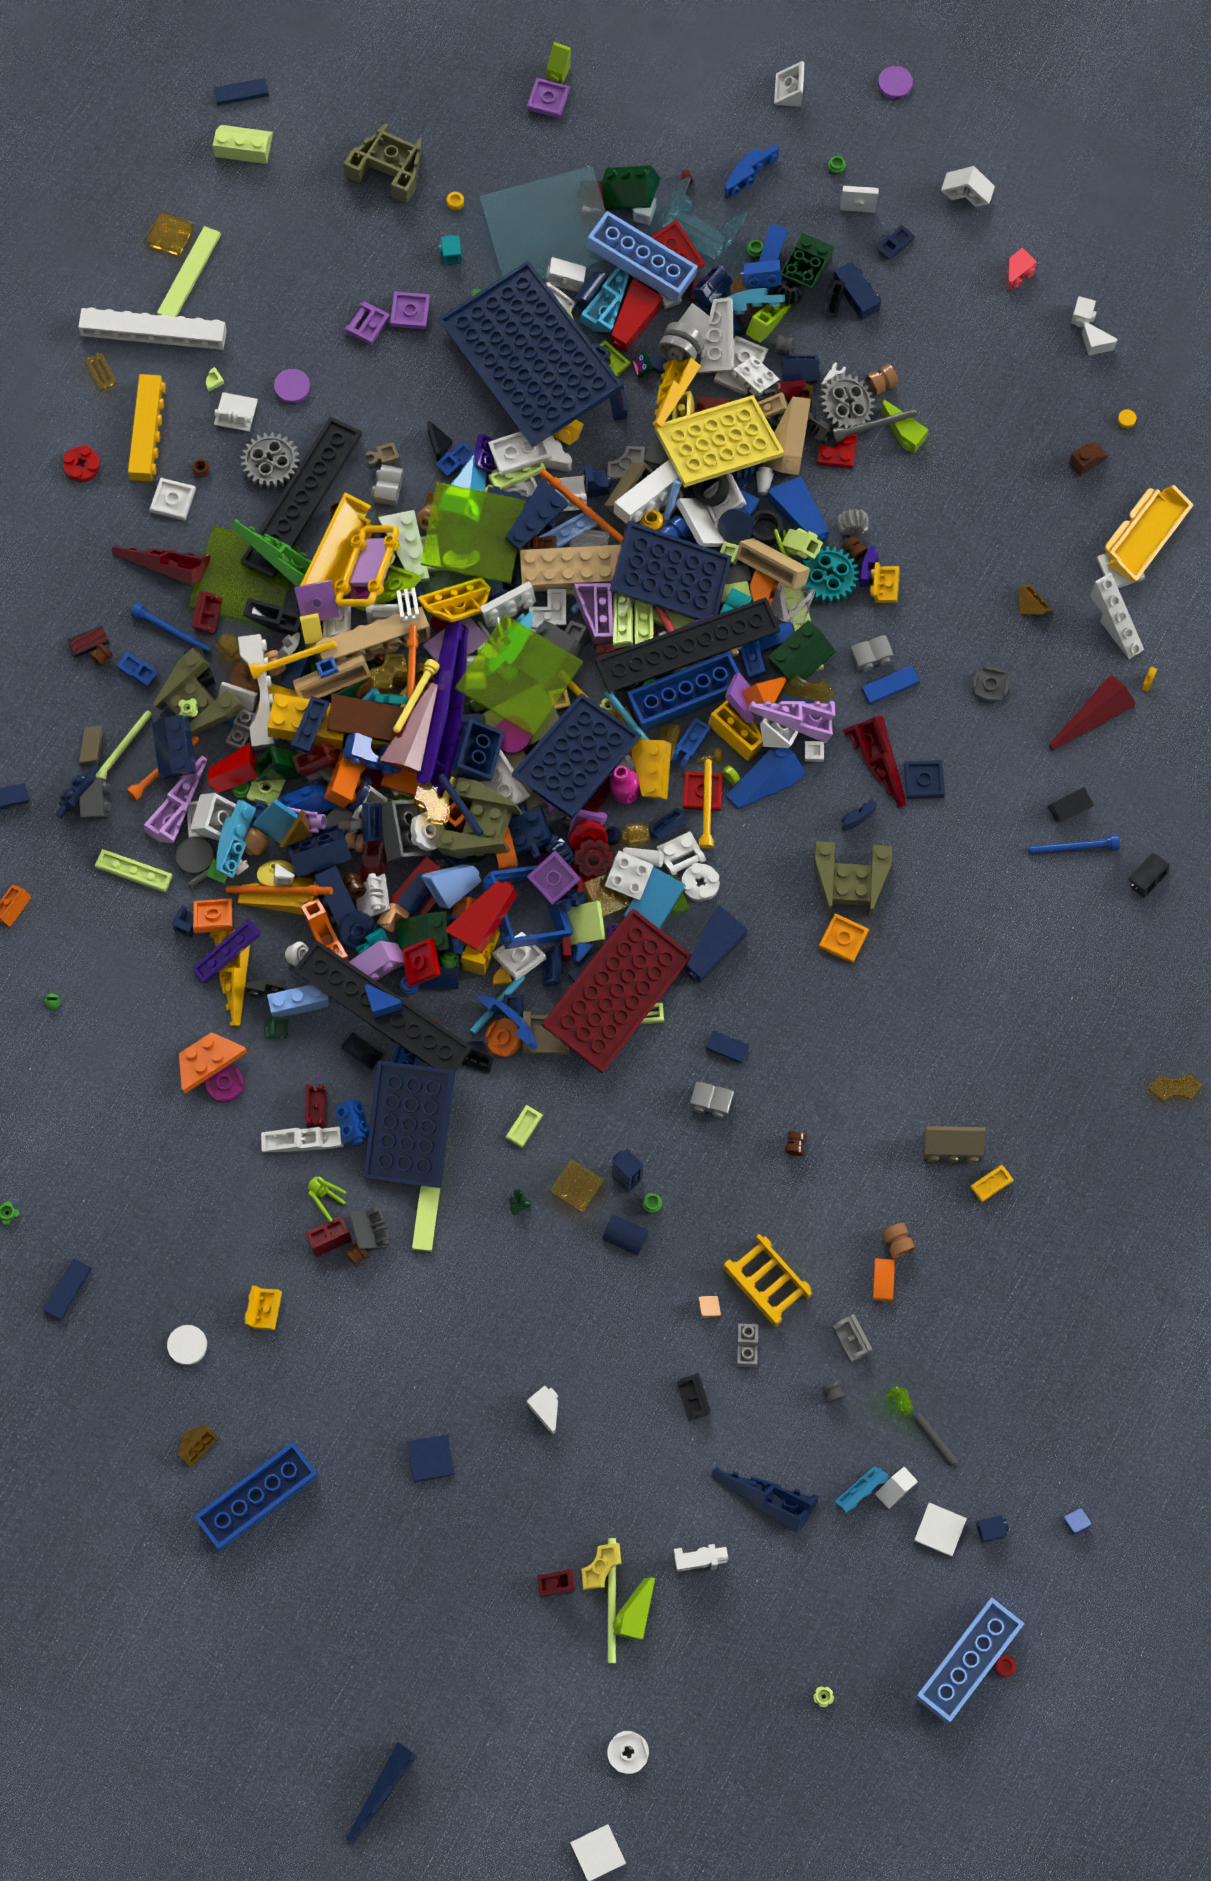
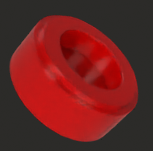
[994,1655,1016,1677]

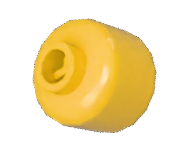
[639,509,663,531]

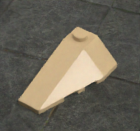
[764,396,811,475]

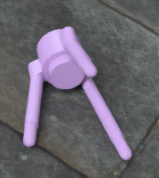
[288,807,327,833]

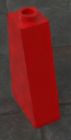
[611,279,663,353]
[445,881,518,954]

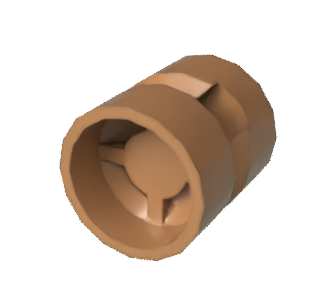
[865,364,899,396]
[881,1223,916,1259]

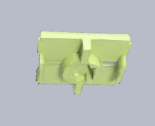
[246,778,286,807]

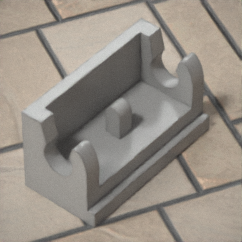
[833,1314,872,1362]

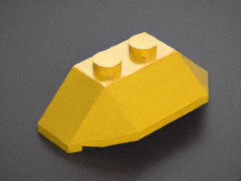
[417,577,491,622]

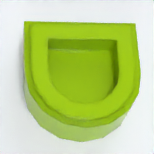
[722,765,740,786]

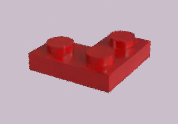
[817,433,857,469]

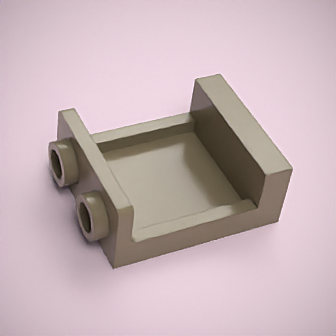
[523,1012,570,1055]

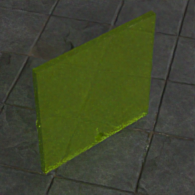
[421,482,526,583]
[188,526,301,625]
[455,615,583,736]

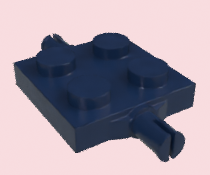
[56,764,101,819]
[508,802,552,860]

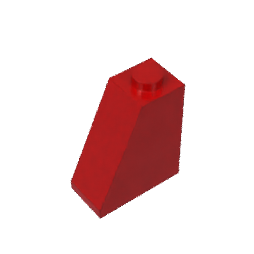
[207,743,258,794]

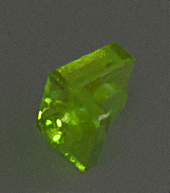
[885,1386,913,1416]

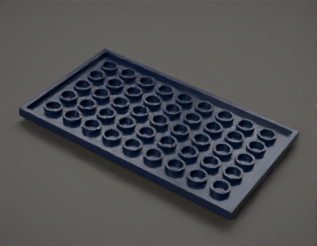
[438,261,624,448]

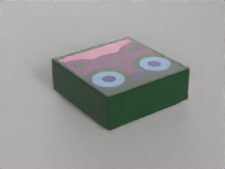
[632,352,653,377]

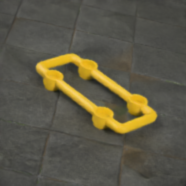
[335,525,400,607]

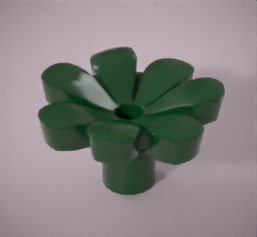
[509,1189,531,1215]

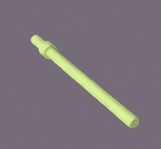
[608,1538,616,1663]

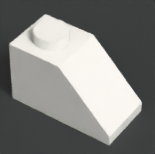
[527,1386,558,1435]

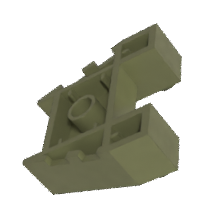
[343,123,422,204]
[153,648,245,737]
[436,777,522,859]
[814,841,892,916]

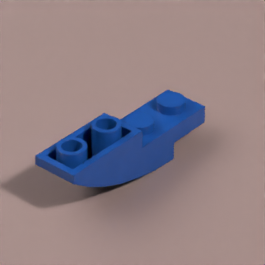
[725,144,779,199]

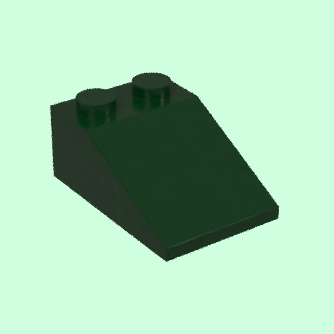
[395,911,454,955]

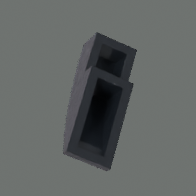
[243,598,301,636]

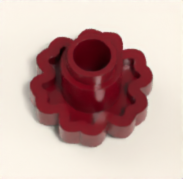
[574,838,613,877]

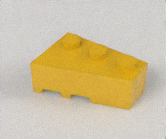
[707,700,763,761]
[631,740,671,800]

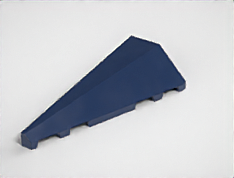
[712,1467,818,1533]
[346,1742,417,1844]

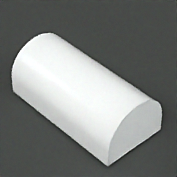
[623,847,664,867]

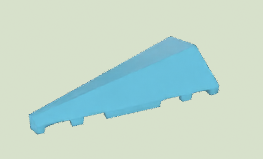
[579,267,629,332]

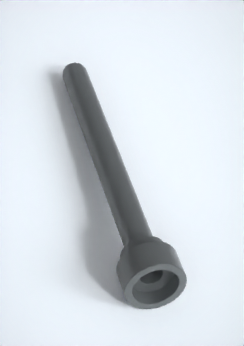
[832,409,918,443]

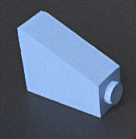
[421,864,482,909]

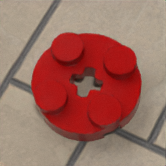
[63,445,100,482]
[569,821,608,852]

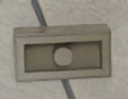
[79,726,103,765]

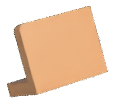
[377,903,410,932]

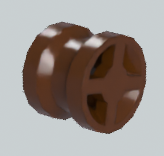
[89,643,112,667]
[345,1242,369,1267]

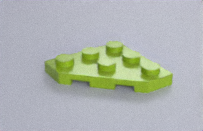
[353,565,421,611]

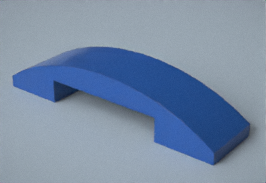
[477,995,537,1050]

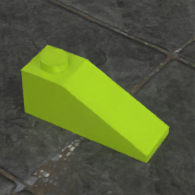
[746,303,791,343]
[881,400,929,453]
[613,1577,655,1640]

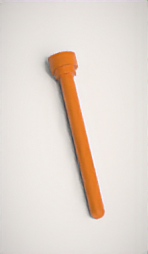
[126,736,199,801]

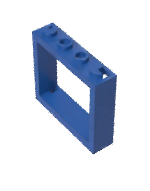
[483,865,573,949]

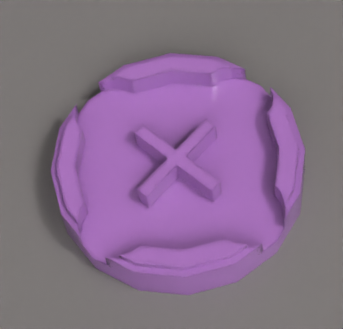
[878,66,913,99]
[274,369,310,404]

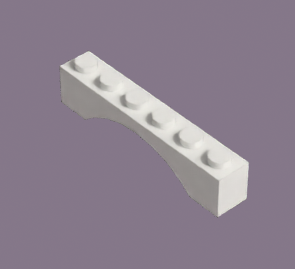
[238,634,279,750]

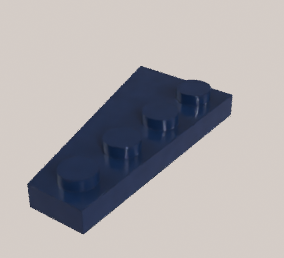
[505,478,569,552]

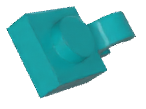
[355,928,390,955]

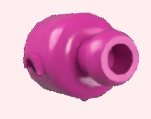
[609,766,641,805]

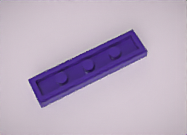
[192,919,261,983]

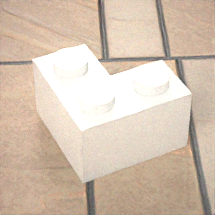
[941,166,995,207]

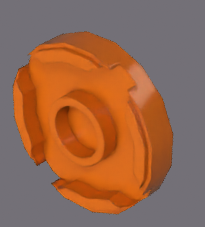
[486,1018,523,1057]

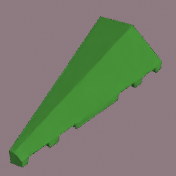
[231,519,312,587]

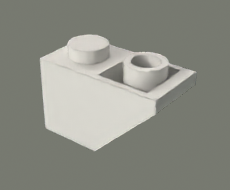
[543,435,573,472]

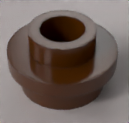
[192,459,210,477]

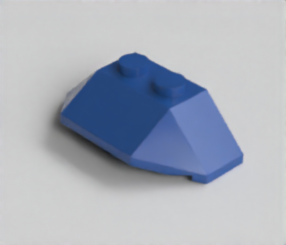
[278,781,338,818]

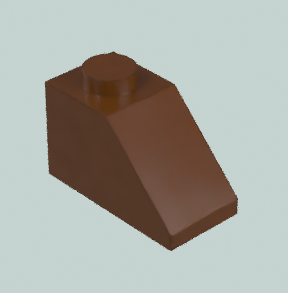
[1069,443,1109,476]

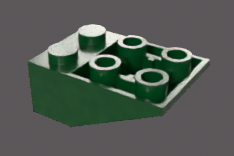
[781,233,834,290]

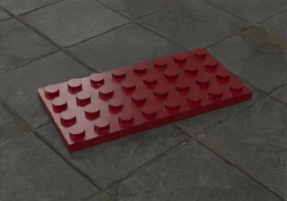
[541,908,692,1074]

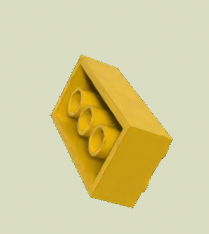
[267,693,345,750]

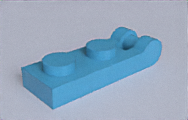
[834,1467,889,1513]

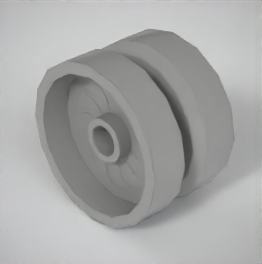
[658,322,704,363]

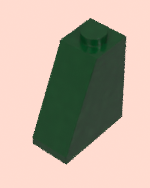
[254,746,306,781]

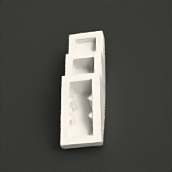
[261,1126,344,1152]

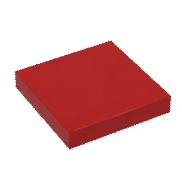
[683,771,723,811]
[402,938,440,987]

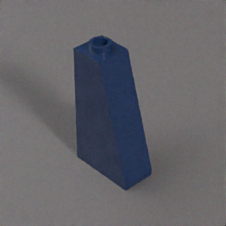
[686,905,748,984]

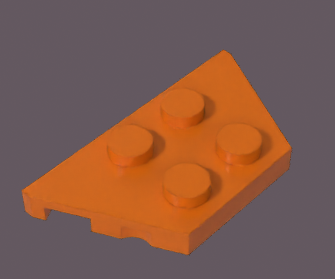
[179,1032,248,1094]

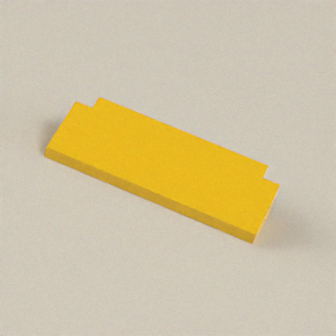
[1104,485,1193,582]
[300,492,372,598]

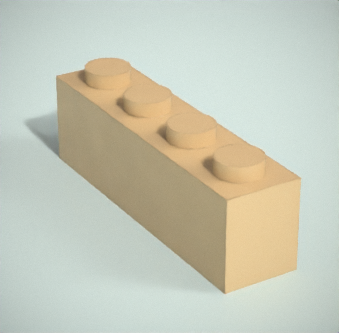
[735,538,810,589]
[293,652,371,699]

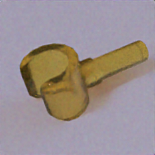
[697,748,723,763]

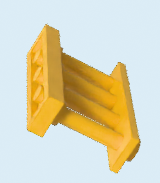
[723,1234,812,1327]

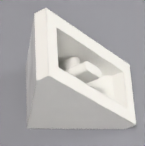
[1082,322,1117,355]
[875,1467,918,1509]

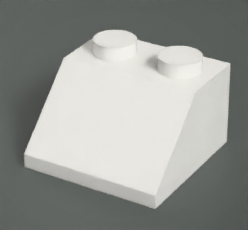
[190,793,236,840]

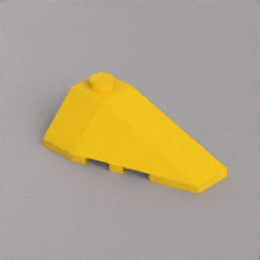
[238,877,317,915]

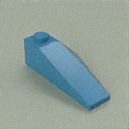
[437,455,487,526]

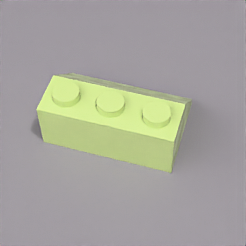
[213,125,273,164]

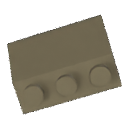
[604,462,654,524]
[922,1126,986,1163]

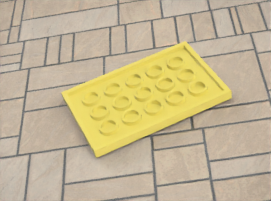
[654,395,784,487]

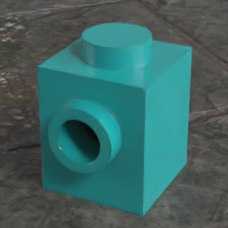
[438,235,462,265]

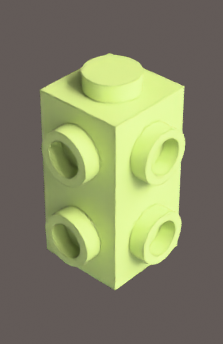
[782,528,823,559]

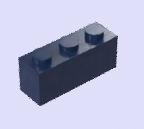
[833,261,881,320]
[312,866,356,928]
[612,1149,644,1193]

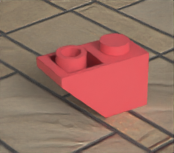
[1007,248,1037,291]

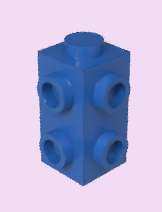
[741,260,782,289]
[334,1100,369,1146]

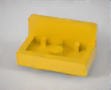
[870,562,900,603]
[245,1286,282,1330]

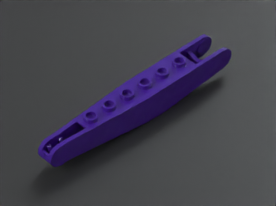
[416,621,469,794]

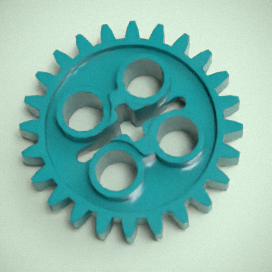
[802,546,859,604]

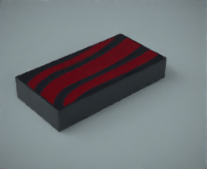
[68,625,109,658]

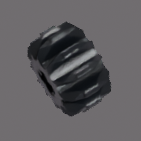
[773,277,804,306]

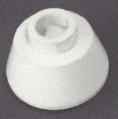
[285,942,309,967]

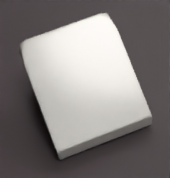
[273,864,294,886]

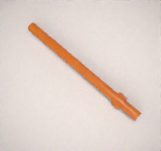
[539,469,623,544]
[407,625,418,709]
[225,885,333,896]

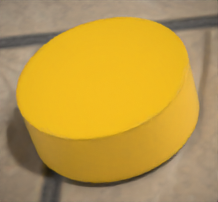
[446,192,464,211]
[1117,409,1137,429]

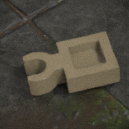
[365,442,400,467]

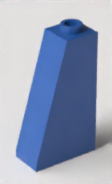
[767,476,829,543]

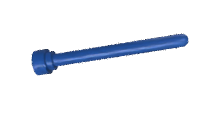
[130,603,211,653]
[1028,834,1120,854]

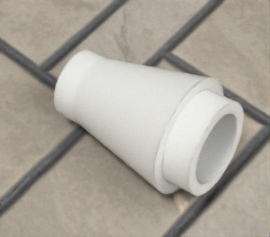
[756,467,774,495]

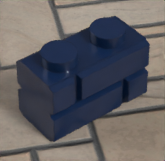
[692,266,733,307]

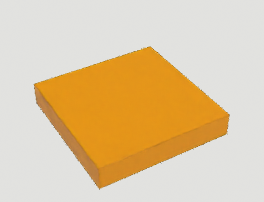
[818,913,870,964]

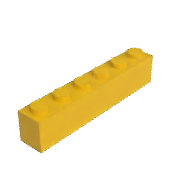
[128,374,166,482]

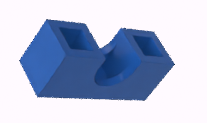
[343,733,402,776]

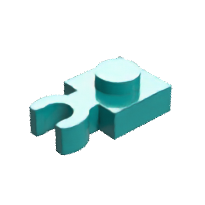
[372,693,408,707]

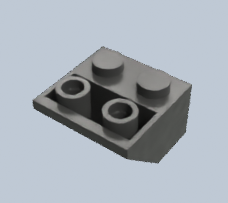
[80,778,111,819]

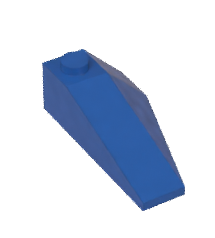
[726,747,806,809]

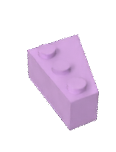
[573,583,613,644]
[349,941,404,981]

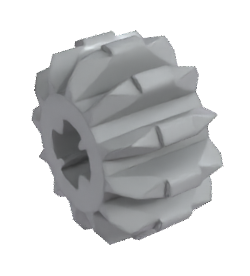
[838,508,869,536]

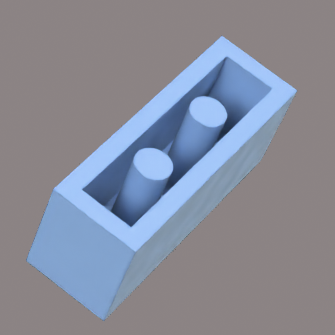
[267,985,330,1020]

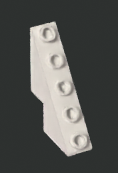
[1090,572,1144,659]

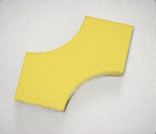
[581,1543,621,1590]

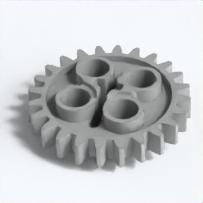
[818,373,875,429]
[241,432,300,489]

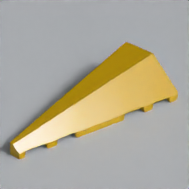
[653,357,701,427]
[210,930,250,1026]

